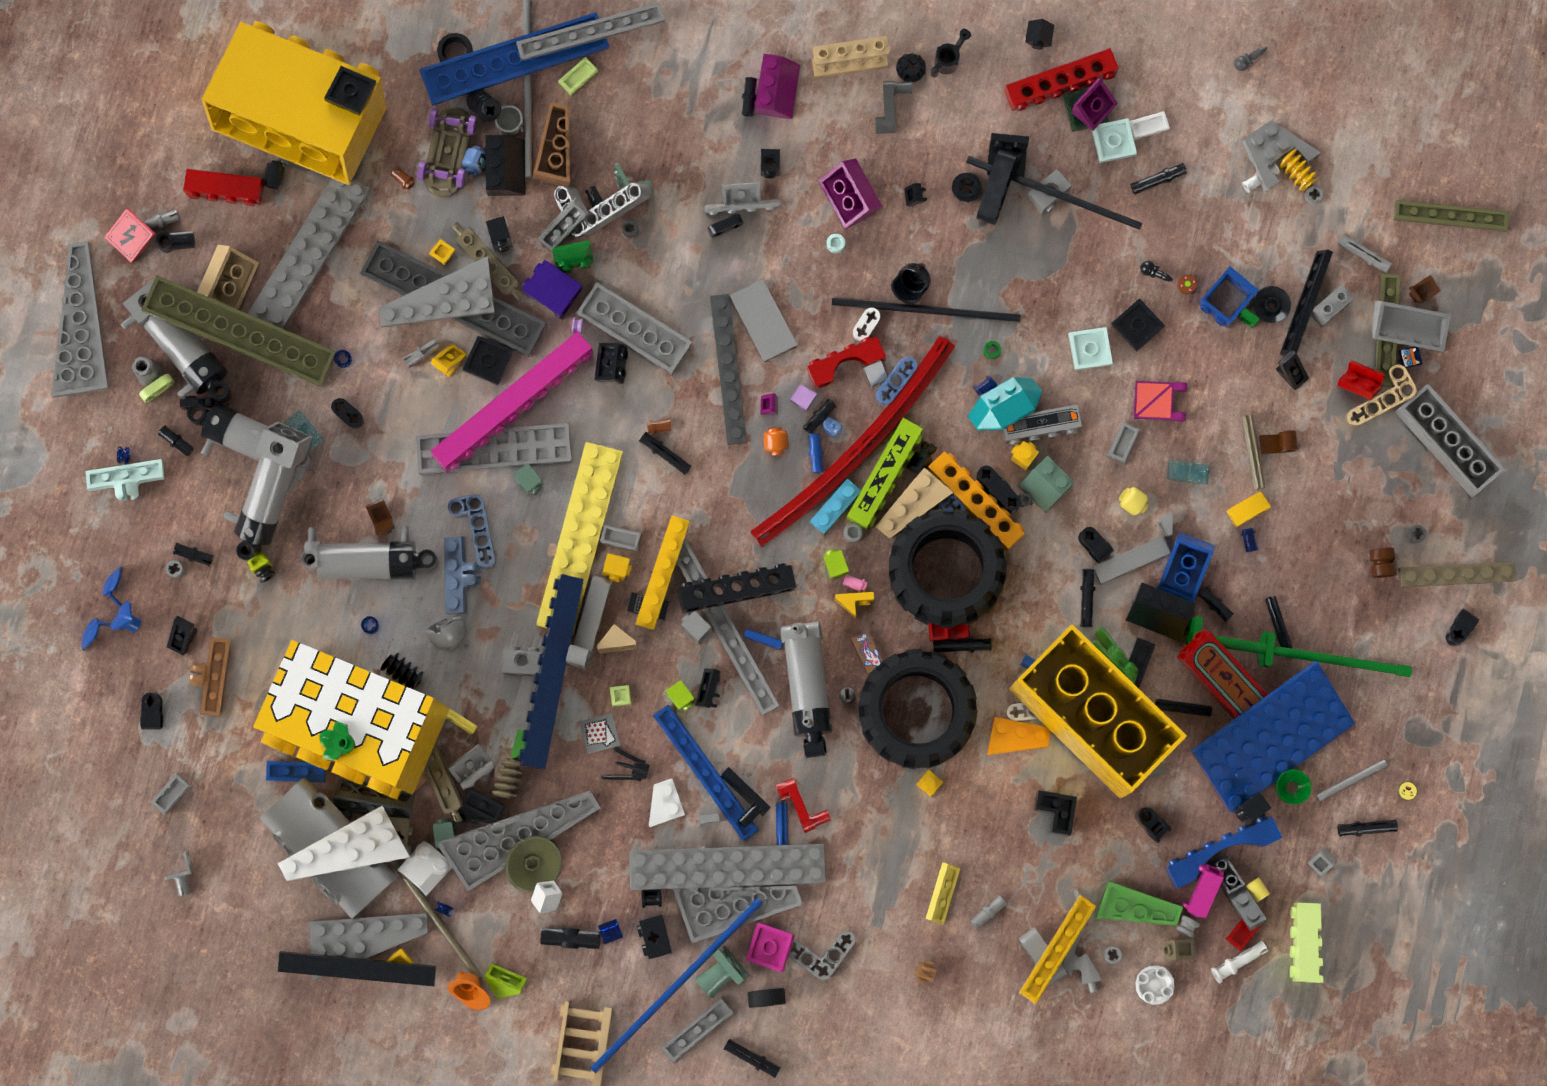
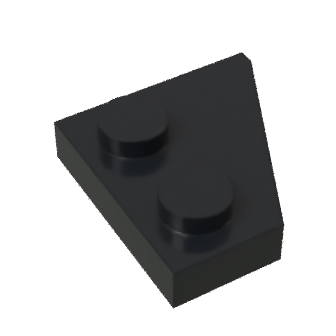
[453,787,505,823]

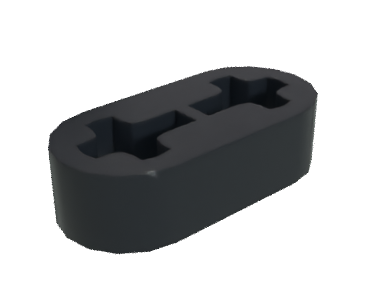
[707,214,744,238]
[331,398,364,429]

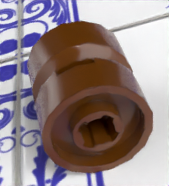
[1369,548,1397,578]

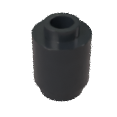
[263,160,285,190]

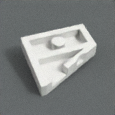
[649,778,685,828]

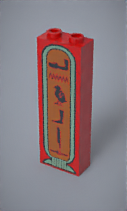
[1177,630,1268,720]

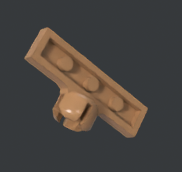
[189,637,230,716]

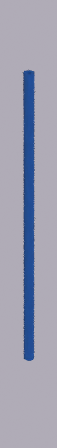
[590,898,763,1073]

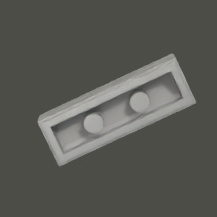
[538,197,589,251]

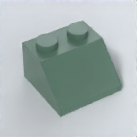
[1019,455,1075,513]

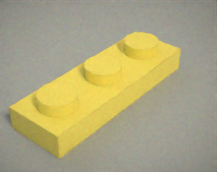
[926,862,960,925]

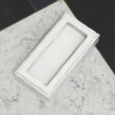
[1129,111,1170,140]

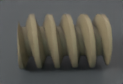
[492,757,526,800]

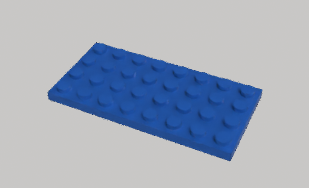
[1191,661,1355,813]

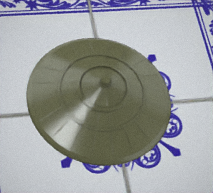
[505,836,562,893]

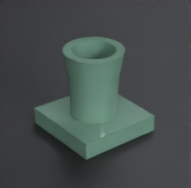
[696,945,750,998]

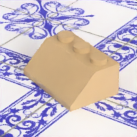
[197,245,259,310]

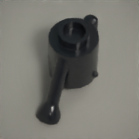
[931,28,971,78]

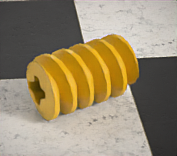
[1279,149,1320,191]

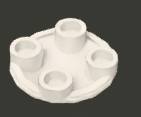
[1135,965,1175,1005]

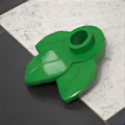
[319,721,355,760]

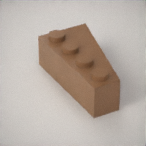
[532,102,570,186]

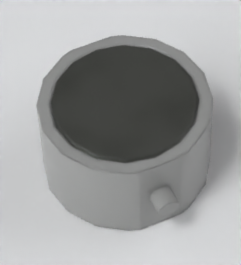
[495,105,524,137]

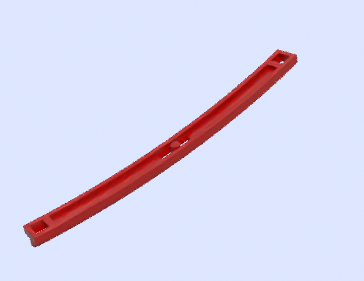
[750,335,956,547]

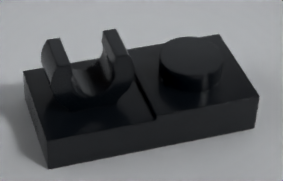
[695,668,720,708]

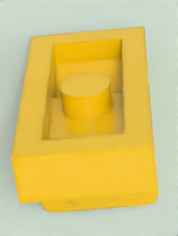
[431,343,467,377]
[835,592,874,618]

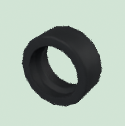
[437,33,473,62]
[748,988,786,1008]

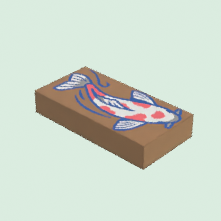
[851,631,883,674]

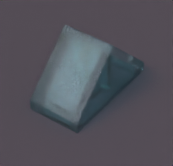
[284,410,323,451]

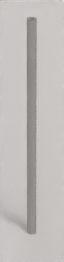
[523,0,533,178]

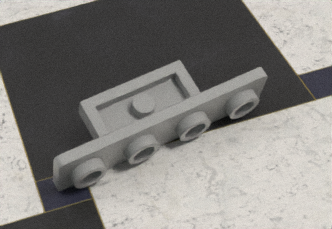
[705,182,780,215]

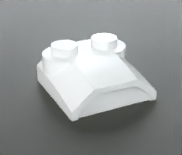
[397,841,452,896]

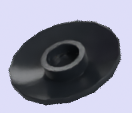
[1253,286,1291,323]

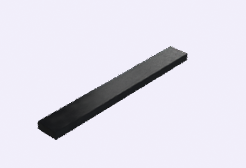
[278,951,437,987]

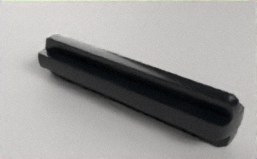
[1265,596,1292,648]
[1155,699,1212,717]

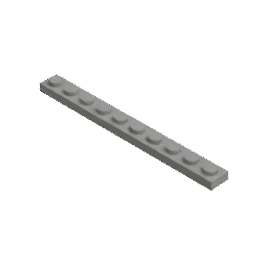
[677,539,779,716]

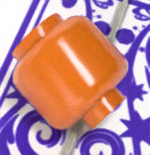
[763,427,789,455]

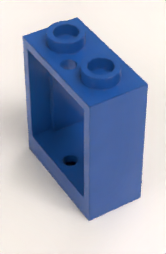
[1198,266,1259,328]

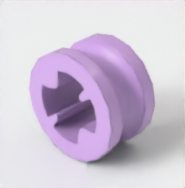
[571,317,584,335]

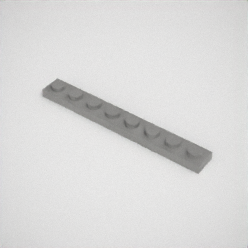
[516,2,665,61]

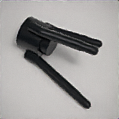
[601,747,650,781]

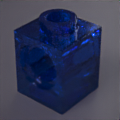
[598,919,624,945]

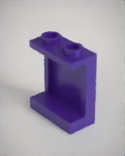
[522,260,583,319]

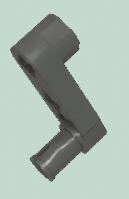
[875,81,912,134]

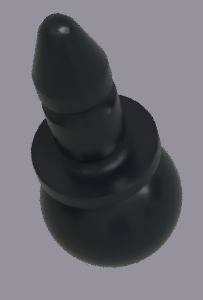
[1140,261,1173,282]

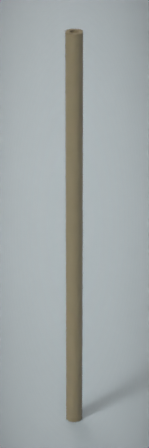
[390,860,482,978]

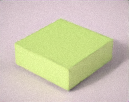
[610,685,631,707]

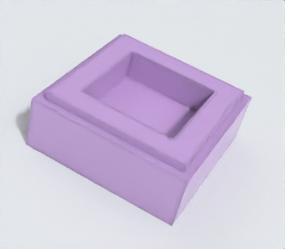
[790,384,817,411]

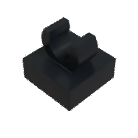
[904,183,927,207]

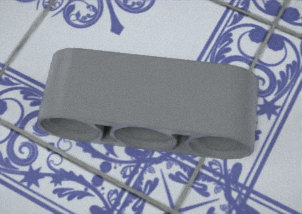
[1018,927,1067,985]

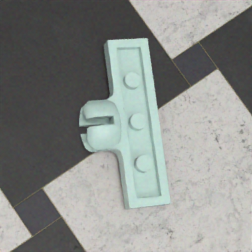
[86,459,165,501]

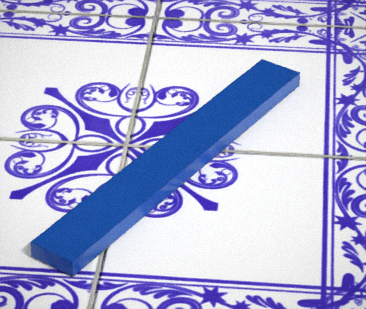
[653,704,759,842]

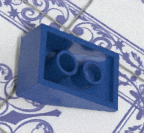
[1158,532,1215,603]

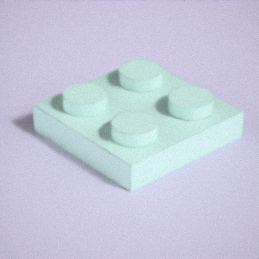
[1092,118,1137,163]
[1068,327,1113,371]

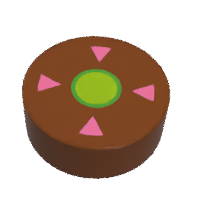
[1177,275,1197,294]

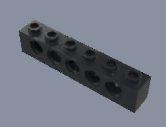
[677,563,796,613]

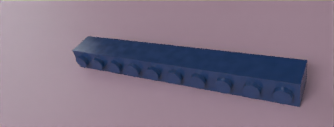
[518,574,584,770]

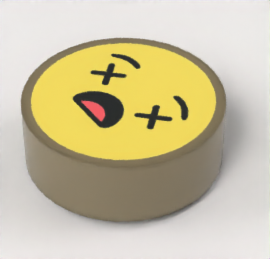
[1397,781,1418,801]

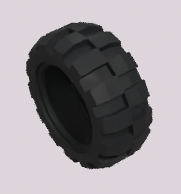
[889,509,1007,628]
[858,649,978,769]

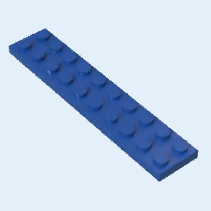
[419,12,609,106]

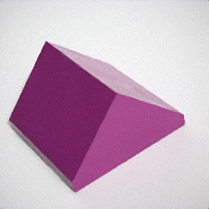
[1071,78,1118,131]

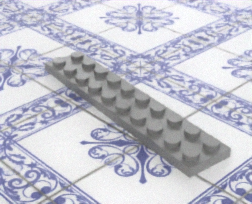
[248,179,370,329]
[629,844,825,890]

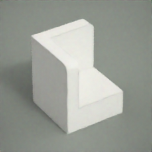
[531,880,562,913]

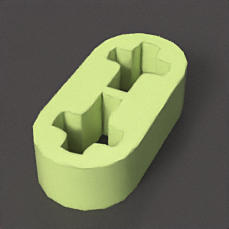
[139,374,175,403]

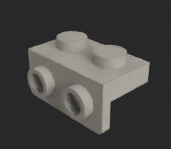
[447,744,495,790]

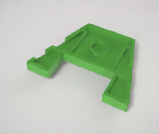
[1092,625,1138,684]

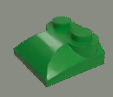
[552,240,594,273]

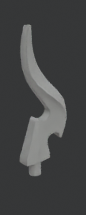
[1062,890,1101,993]

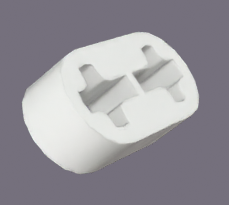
[853,308,880,342]

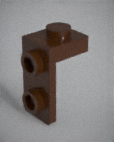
[366,498,395,536]

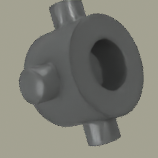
[1018,493,1033,508]

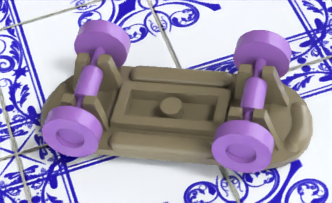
[417,107,477,197]

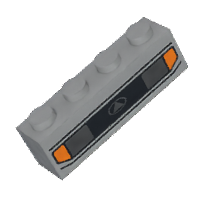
[1003,404,1082,445]

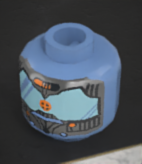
[462,146,486,176]

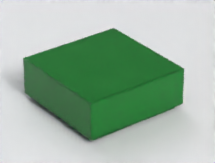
[1238,308,1260,328]

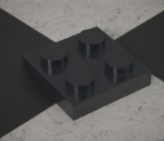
[324,66,376,116]
[1111,298,1165,352]
[463,336,513,386]

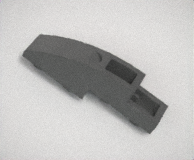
[1208,854,1267,931]

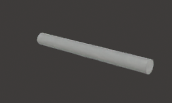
[1316,759,1388,802]

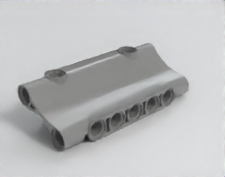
[259,777,397,919]

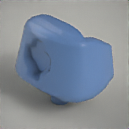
[823,417,842,437]

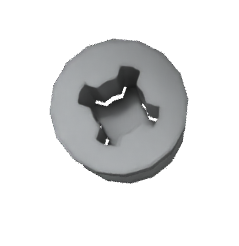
[1176,915,1200,938]

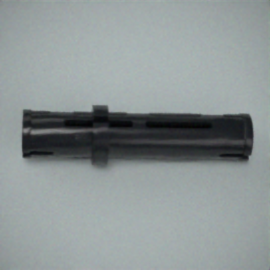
[1130,163,1187,195]
[639,432,692,475]
[1080,569,1096,627]
[933,637,992,653]
[1337,819,1398,837]
[723,1039,781,1078]

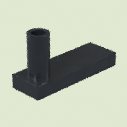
[721,767,771,828]

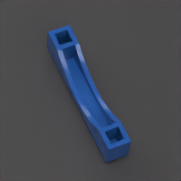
[1165,815,1283,889]

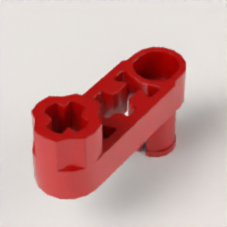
[775,778,831,833]

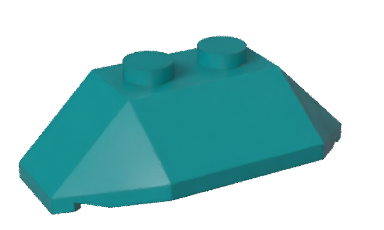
[968,377,1043,431]

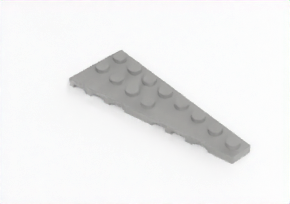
[51,241,109,398]
[437,790,601,891]

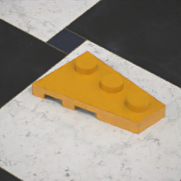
[987,717,1051,755]

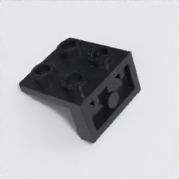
[987,133,1029,177]

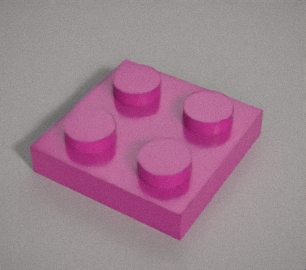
[746,923,795,973]

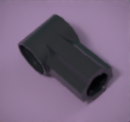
[156,231,195,253]

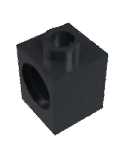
[761,149,780,179]

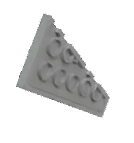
[379,256,495,328]
[673,886,803,944]
[309,913,429,981]

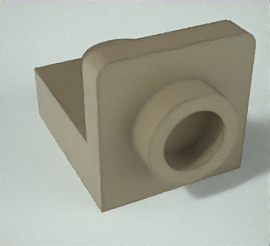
[1163,939,1196,961]

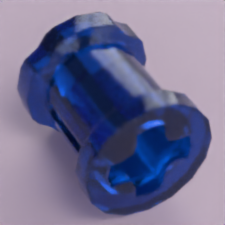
[973,375,998,397]

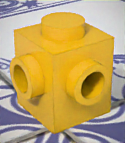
[1011,441,1039,471]
[602,553,632,582]

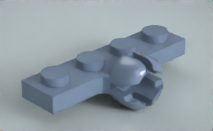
[444,536,481,615]

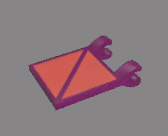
[1134,381,1187,422]

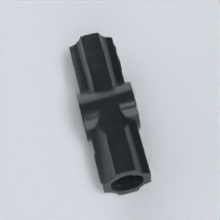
[540,927,601,949]

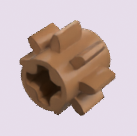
[914,960,937,985]

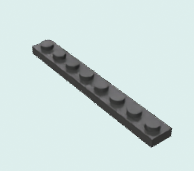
[710,294,747,445]

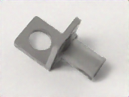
[165,850,194,896]

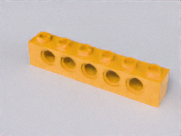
[927,451,1025,552]

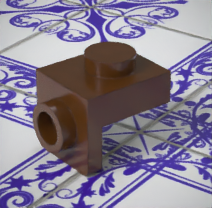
[1409,275,1441,304]

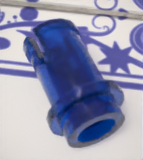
[1240,528,1258,553]

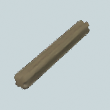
[1242,415,1265,490]

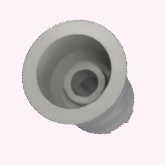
[132,357,163,387]

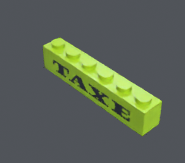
[846,418,924,530]

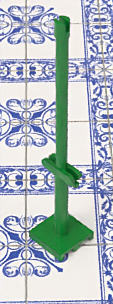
[1185,616,1412,677]

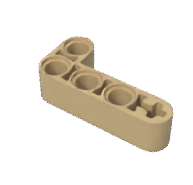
[1346,365,1416,426]

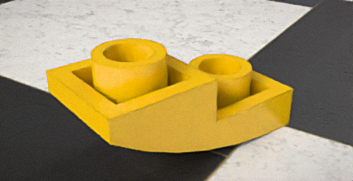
[1226,491,1271,527]

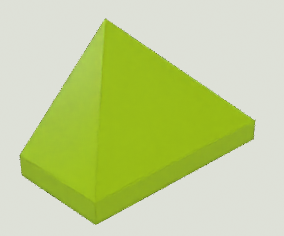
[484,963,527,999]

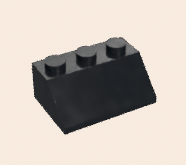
[485,135,526,196]
[1125,582,1196,642]

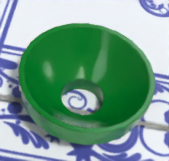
[1276,769,1312,805]

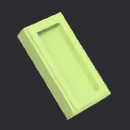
[558,57,598,96]

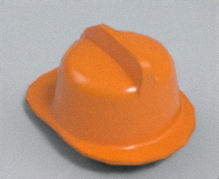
[448,971,491,1010]

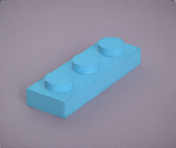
[810,479,861,534]

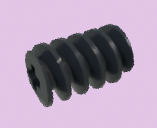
[466,90,501,121]
[380,653,424,690]

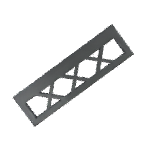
[333,779,415,822]

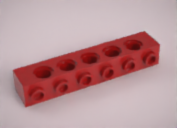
[1004,48,1119,111]

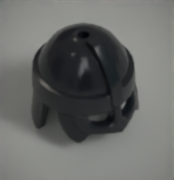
[891,263,931,304]

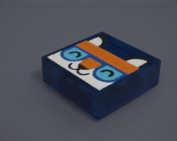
[1398,347,1423,369]

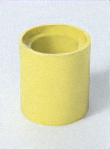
[1246,877,1270,903]

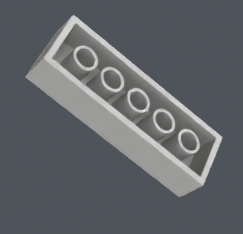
[1395,384,1506,498]

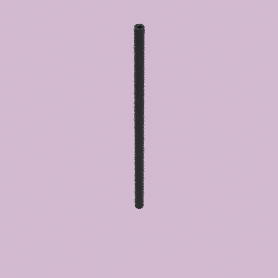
[966,156,1143,230]
[832,298,1021,322]

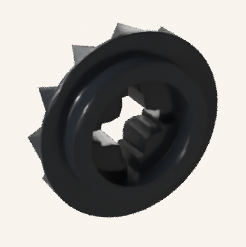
[896,52,926,82]
[951,173,982,203]

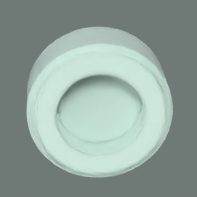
[826,234,845,254]

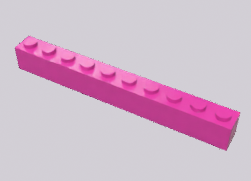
[430,331,593,473]

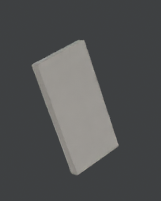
[729,279,797,363]

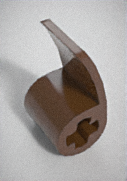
[1259,430,1298,454]

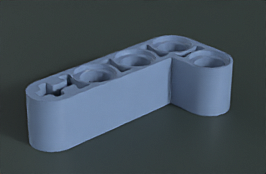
[447,494,496,570]

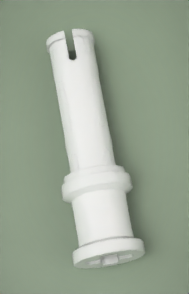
[1211,941,1268,984]

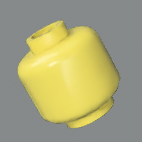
[1119,487,1149,516]

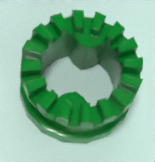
[983,341,1001,359]

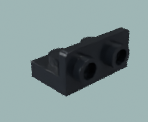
[594,343,628,384]

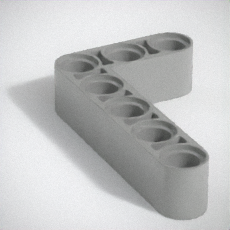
[554,183,651,237]
[566,575,612,670]

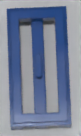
[744,629,783,650]

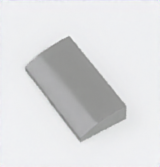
[1372,301,1451,352]

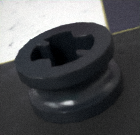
[256,565,275,583]

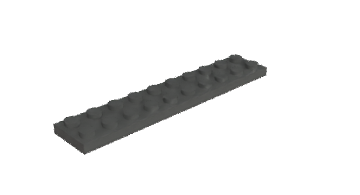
[360,240,547,357]

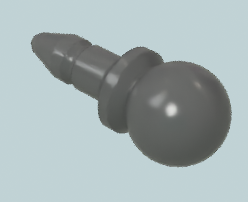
[1234,46,1267,71]

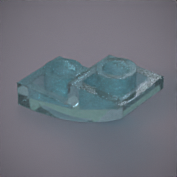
[1166,460,1210,485]

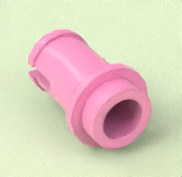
[842,574,868,593]

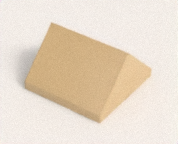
[597,624,638,654]

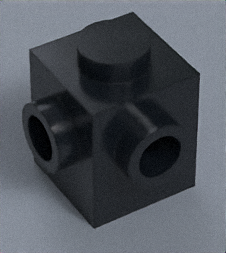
[1025,19,1054,50]

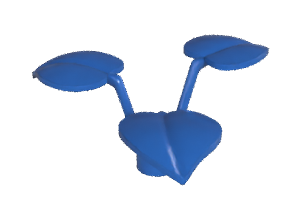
[81,567,142,651]

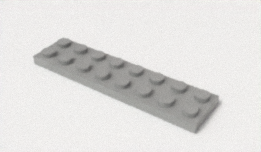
[416,423,572,475]

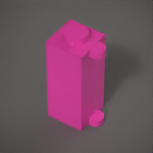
[1182,864,1224,918]

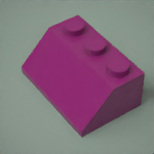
[755,54,800,119]
[818,158,883,229]

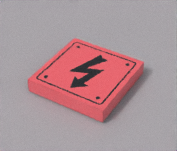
[105,209,156,262]

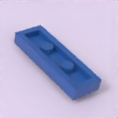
[266,761,326,783]

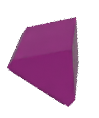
[760,393,778,415]

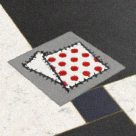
[579,713,621,754]

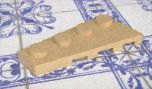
[875,468,954,539]

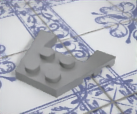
[1242,120,1320,193]

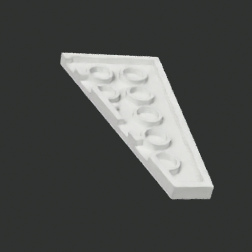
[278,806,411,881]

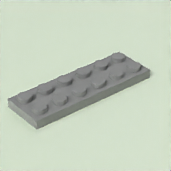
[576,282,692,374]

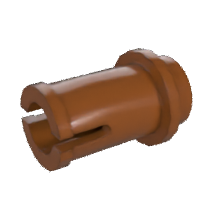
[391,167,415,190]
[647,419,671,435]

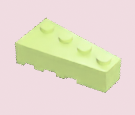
[1290,903,1323,983]

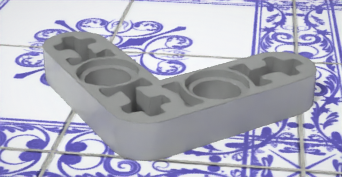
[789,931,855,980]

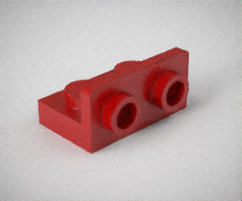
[1337,360,1385,400]

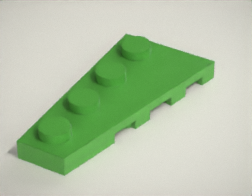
[1096,881,1183,926]

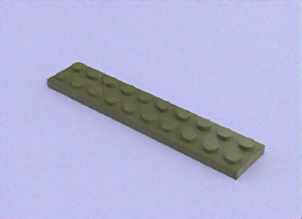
[141,275,336,387]

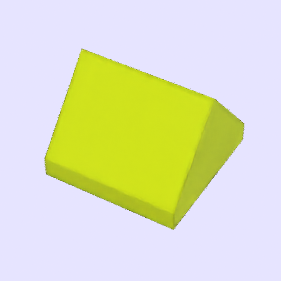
[247,552,273,575]

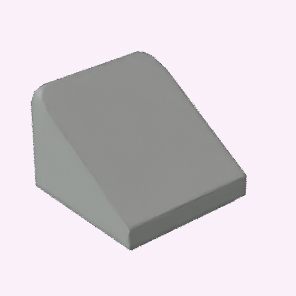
[863,360,887,387]
[1158,513,1173,538]
[1307,847,1337,877]

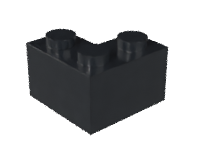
[1033,790,1077,837]

